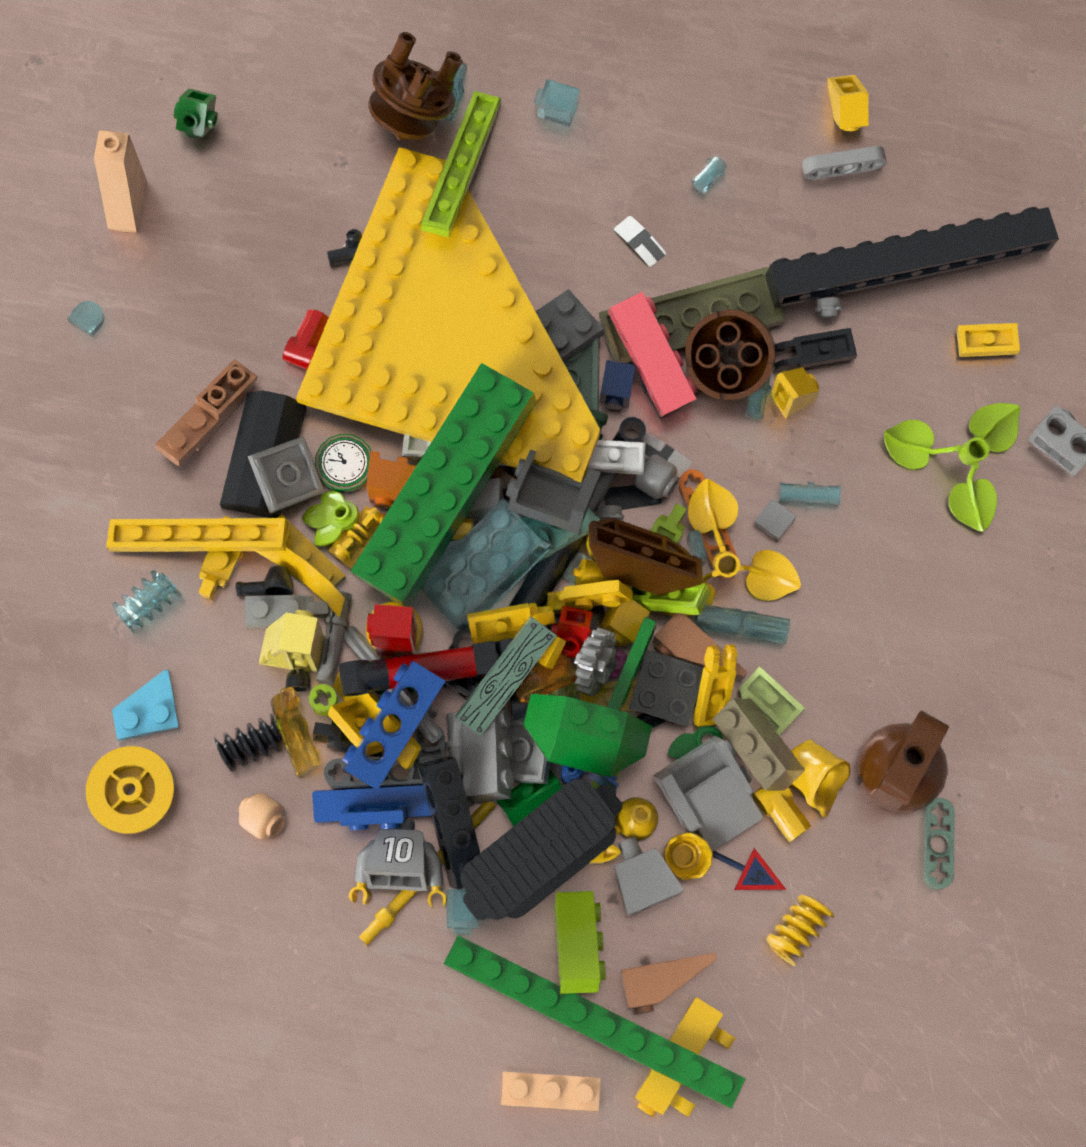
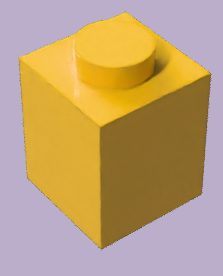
[599,599,650,647]

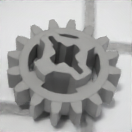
[575,628,617,697]

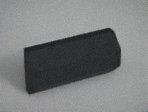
[220,390,307,518]

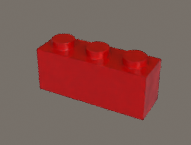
[367,604,417,657]

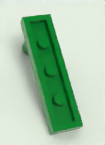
[571,617,656,711]

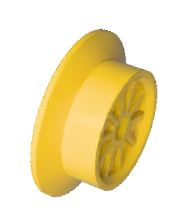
[86,746,174,834]

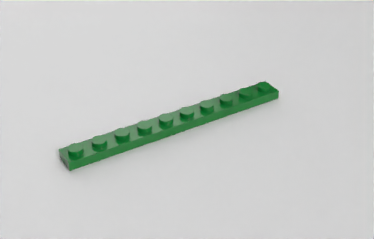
[443,935,746,1109]

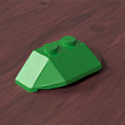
[523,694,652,778]

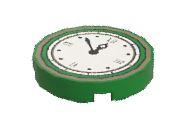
[315,434,371,493]

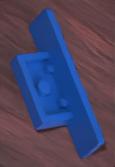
[312,784,431,831]

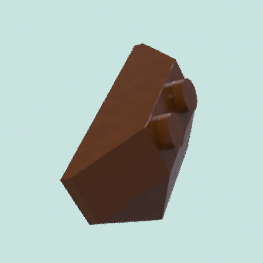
[589,518,703,595]

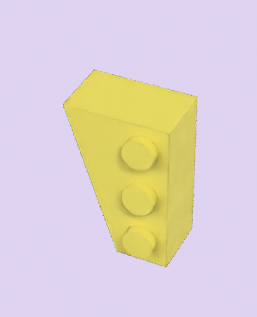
[259,610,325,674]

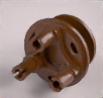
[368,32,463,140]

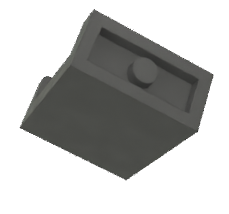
[506,449,601,534]

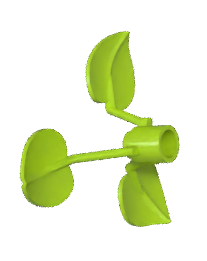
[884,403,1021,532]

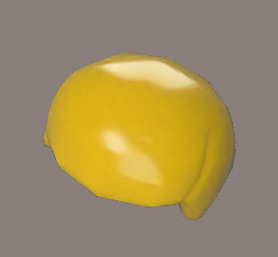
[664,832,713,880]

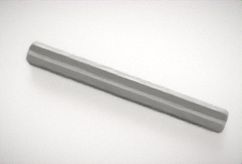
[343,626,443,743]

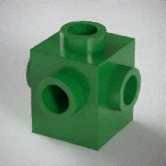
[173,88,218,138]

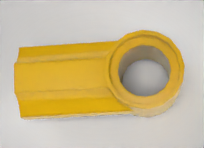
[752,787,812,843]

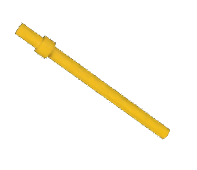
[359,801,496,946]

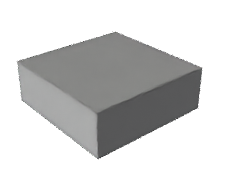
[754,499,796,542]

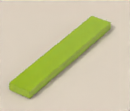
[421,91,501,238]

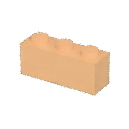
[501,1072,600,1112]

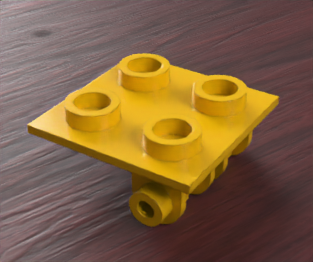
[328,505,382,569]

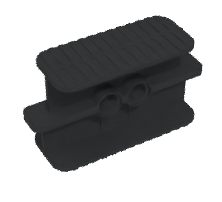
[460,779,622,920]

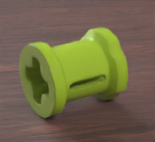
[309,684,339,717]

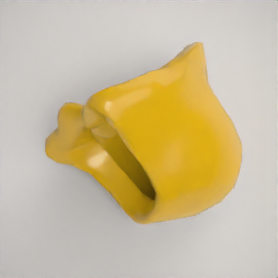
[790,739,850,817]

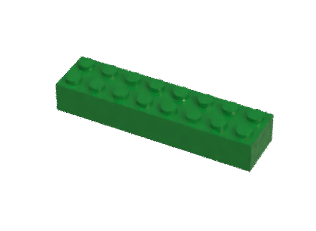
[351,363,537,607]

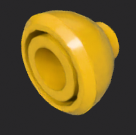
[615,797,659,841]

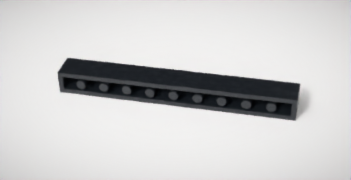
[765,207,1059,308]

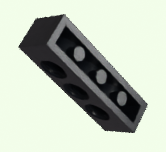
[418,756,480,890]

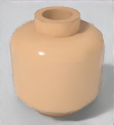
[238,793,286,840]

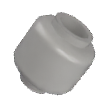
[635,454,680,499]

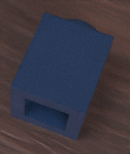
[599,360,636,410]

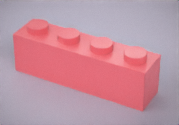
[607,292,697,417]

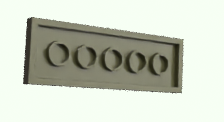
[599,267,785,365]

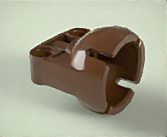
[857,710,949,813]

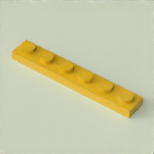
[106,518,288,552]

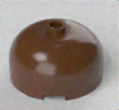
[685,309,776,400]

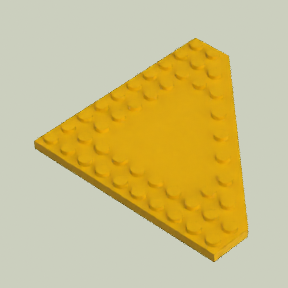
[296,147,600,483]

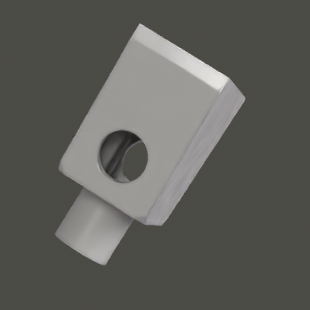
[614,837,684,918]

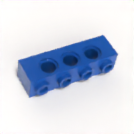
[342,661,445,790]

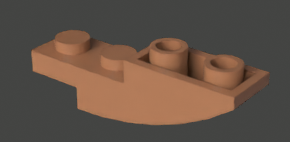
[155,359,258,467]

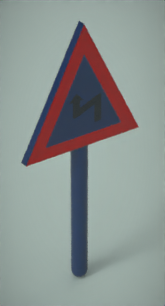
[713,848,787,890]

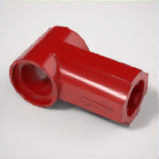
[282,309,329,370]

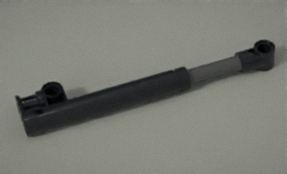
[443,417,646,700]

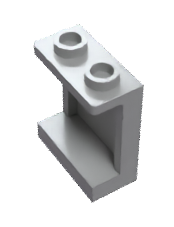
[653,736,753,833]

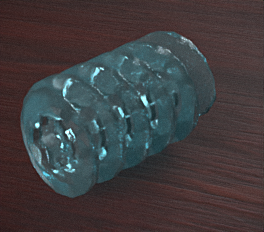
[112,570,182,635]

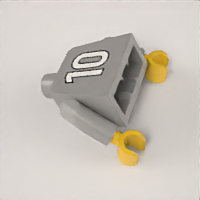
[349,818,447,908]

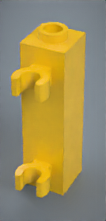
[634,997,735,1117]

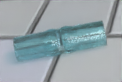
[695,604,790,644]

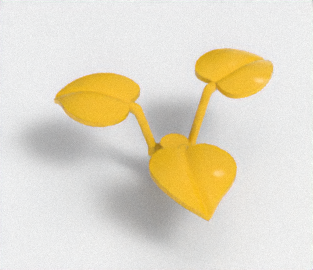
[664,479,801,617]

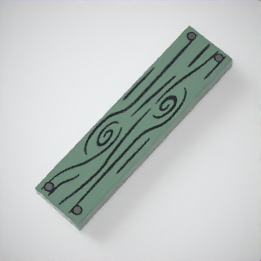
[455,616,557,736]

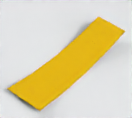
[256,547,345,618]

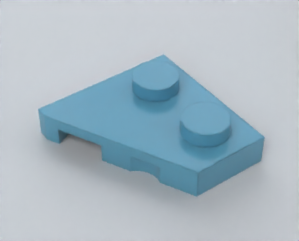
[112,670,180,741]

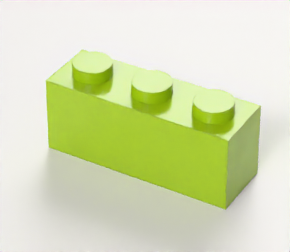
[555,891,606,994]

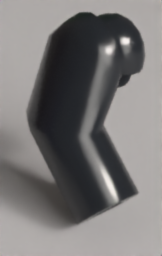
[327,229,362,265]

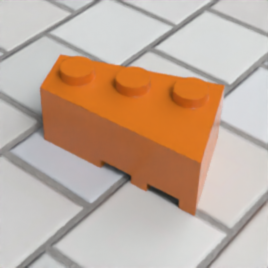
[366,451,417,509]

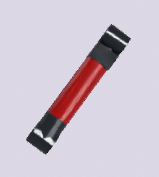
[338,638,513,696]

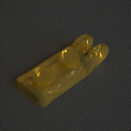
[270,687,321,777]

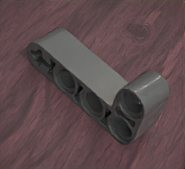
[324,727,446,789]

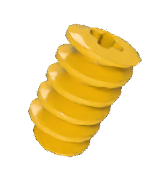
[766,895,834,966]

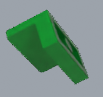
[496,770,563,827]

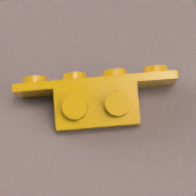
[328,673,421,770]

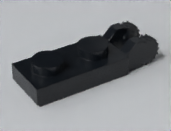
[774,328,857,372]

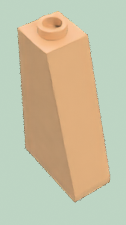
[94,130,147,233]

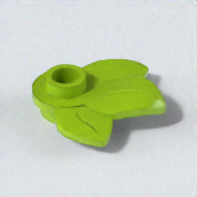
[302,491,359,546]

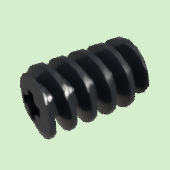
[214,713,284,772]

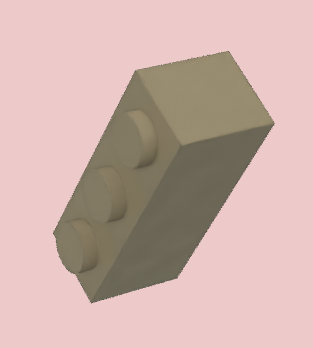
[713,698,805,791]

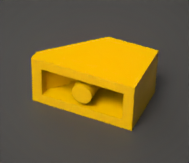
[827,75,869,131]
[770,367,819,419]

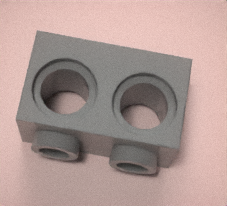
[1027,405,1086,477]

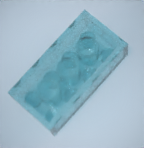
[421,498,553,630]

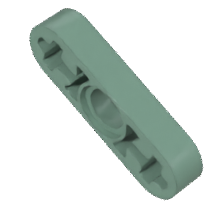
[923,798,955,890]

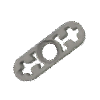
[802,146,887,180]

